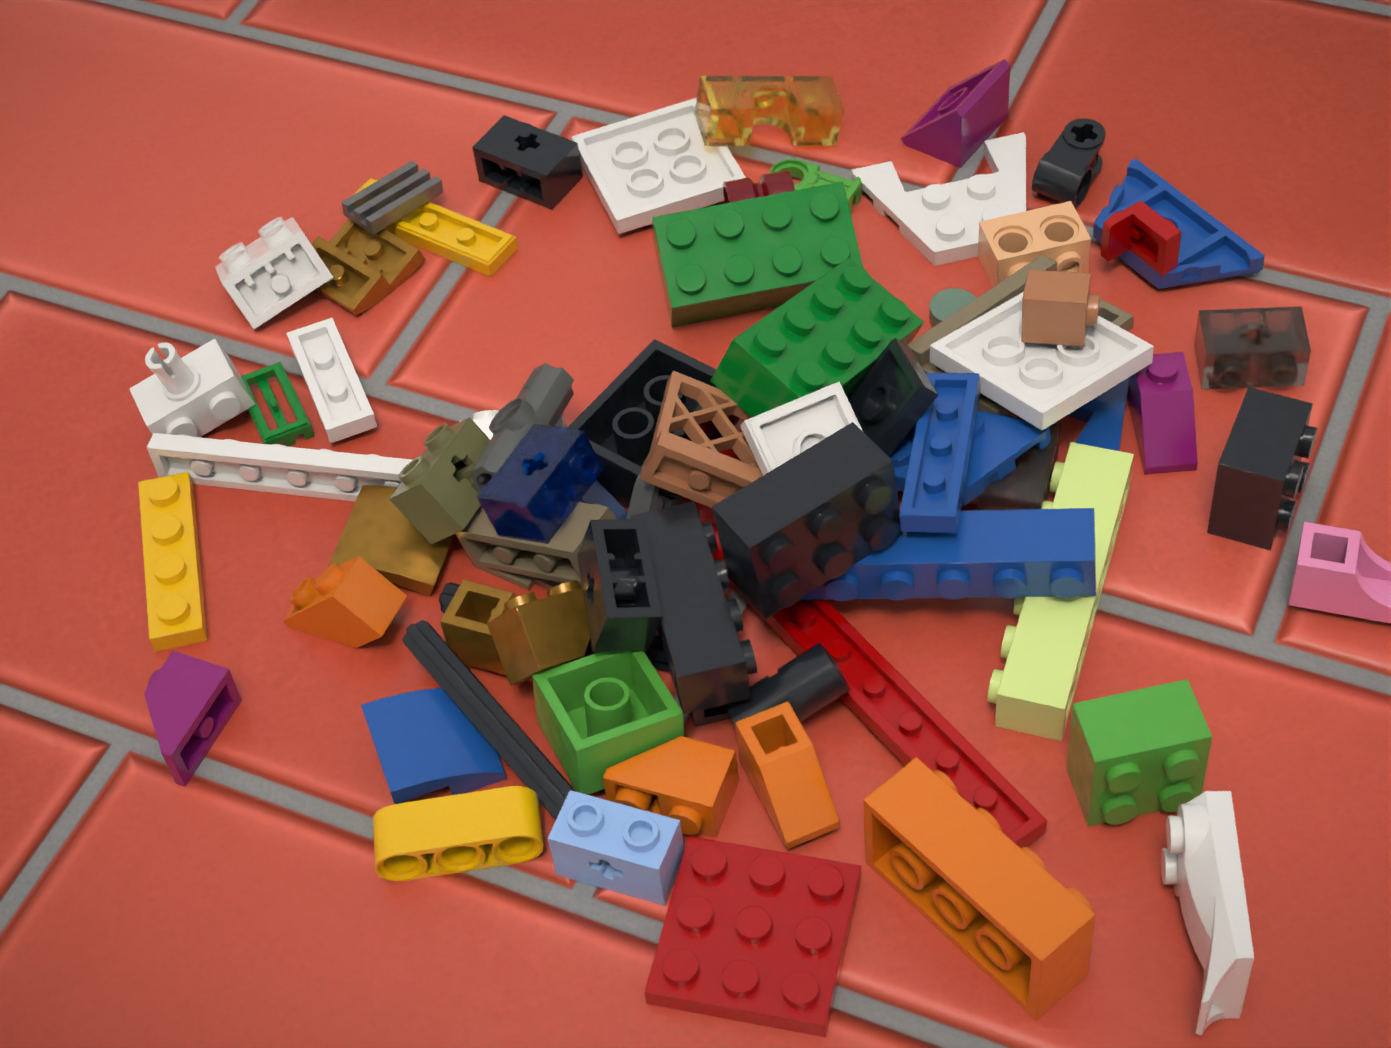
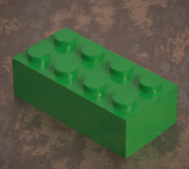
[652,182,863,327]
[710,258,924,417]

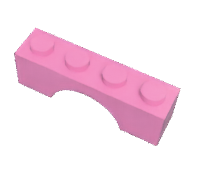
[1289,522,1391,623]

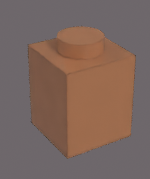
[1021,269,1100,346]

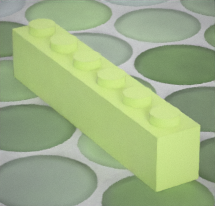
[987,442,1134,741]

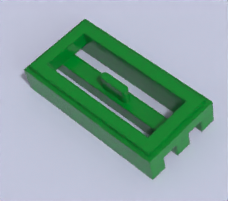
[241,362,314,447]

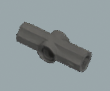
[471,363,574,503]

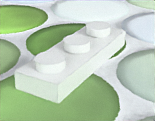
[287,318,377,443]

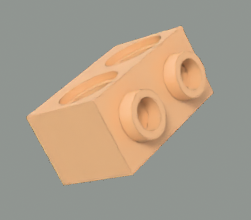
[978,201,1091,287]

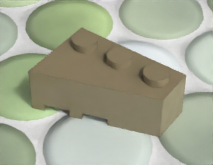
[455,490,616,591]

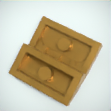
[311,219,426,315]
[328,485,454,597]

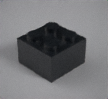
[1207,387,1318,551]

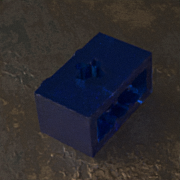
[477,424,604,544]

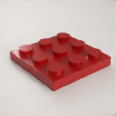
[644,836,862,1037]

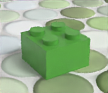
[532,651,684,795]
[1066,679,1212,826]

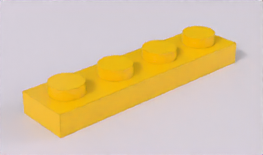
[138,472,208,652]

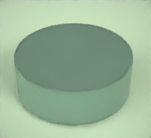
[929,288,976,327]

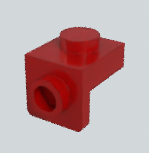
[1100,200,1181,276]

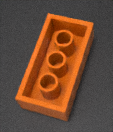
[863,757,1096,1021]

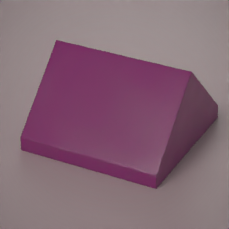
[901,59,1010,168]

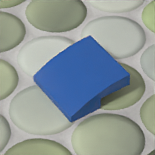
[361,688,506,804]

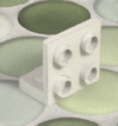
[215,217,333,329]

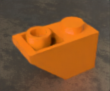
[283,556,407,649]
[735,701,840,849]
[603,736,739,838]

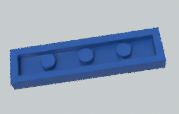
[899,373,980,533]

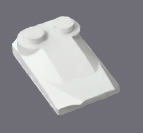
[1161,791,1254,1036]

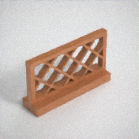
[639,371,763,508]

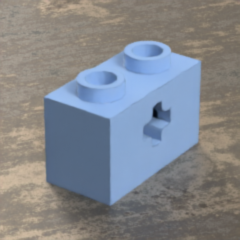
[547,790,684,906]

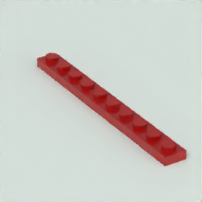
[683,497,1047,848]

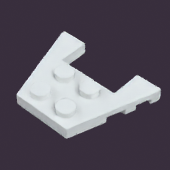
[852,132,1026,266]

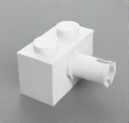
[129,338,255,437]

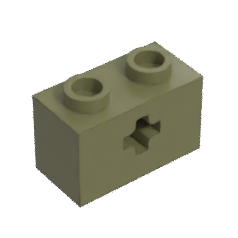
[389,417,490,544]

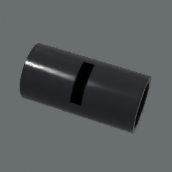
[725,642,851,724]

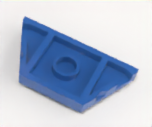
[1093,158,1265,289]
[889,410,1051,506]

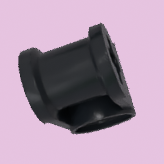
[1032,118,1106,207]

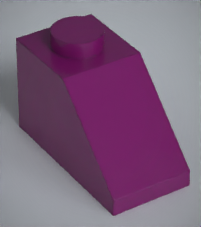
[1127,352,1198,475]
[144,651,242,787]

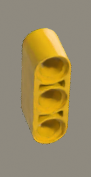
[373,786,544,882]

